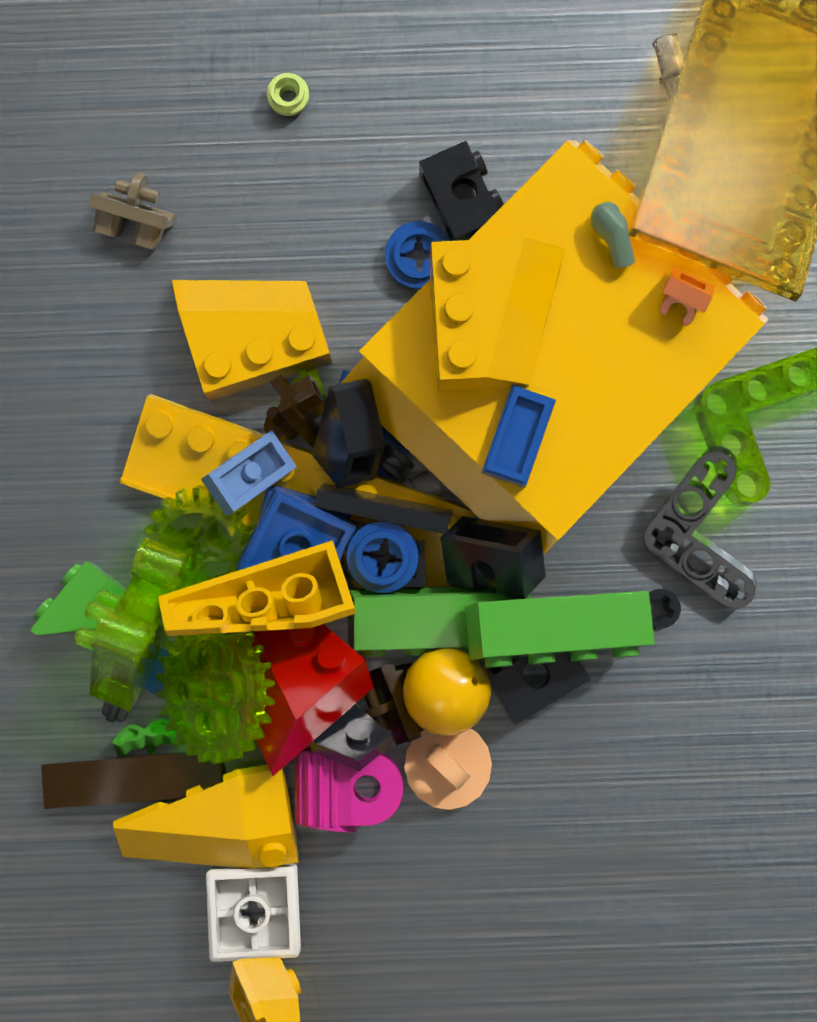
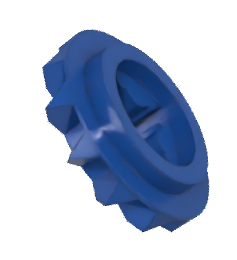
[385,221,450,290]
[347,521,418,593]

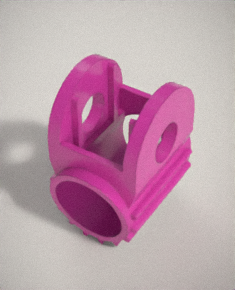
[295,749,403,833]

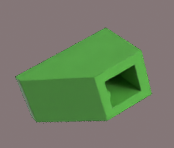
[30,561,134,636]

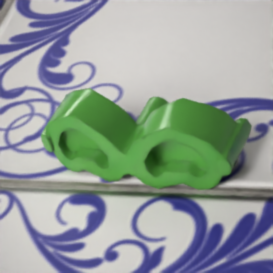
[112,718,183,756]

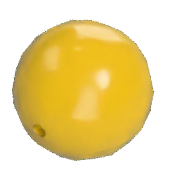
[403,648,491,735]

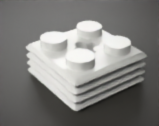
[206,863,301,962]

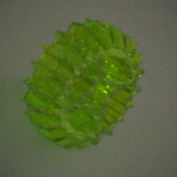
[142,485,257,593]

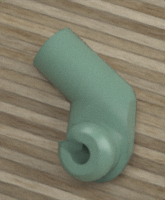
[591,202,635,268]

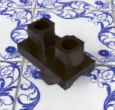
[264,375,326,448]
[364,662,425,745]

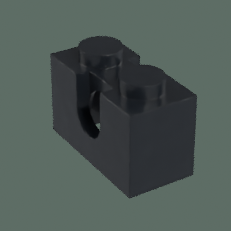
[419,141,504,241]
[440,516,546,599]
[489,653,591,725]

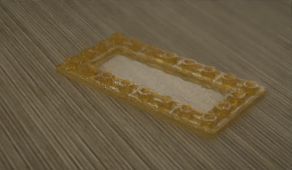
[629,0,817,302]

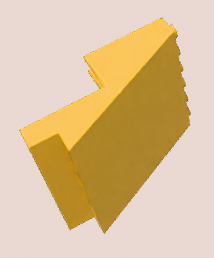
[340,139,769,555]

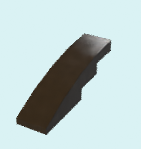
[41,749,224,809]

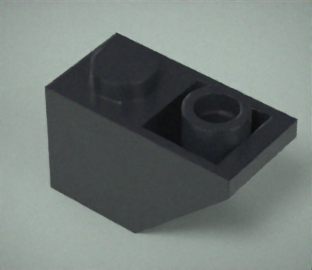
[312,378,385,488]

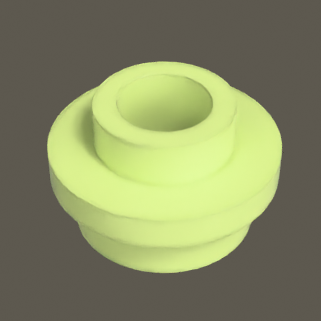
[267,73,309,116]

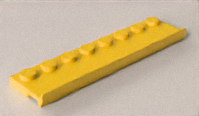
[119,394,476,587]

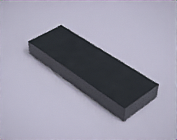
[315,483,453,534]

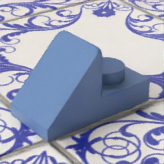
[201,430,297,516]

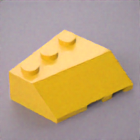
[429,237,565,391]
[172,280,332,401]

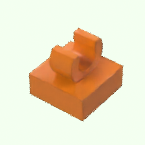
[660,266,714,326]

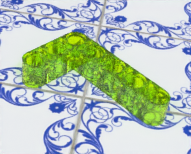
[694,347,817,507]

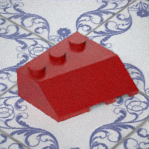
[221,624,374,776]

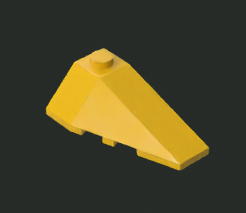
[158,540,356,636]
[113,764,299,869]
[228,957,301,1022]

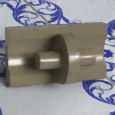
[89,172,176,249]

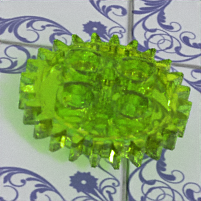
[156,631,275,764]

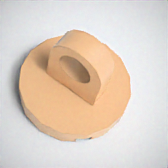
[404,729,492,810]

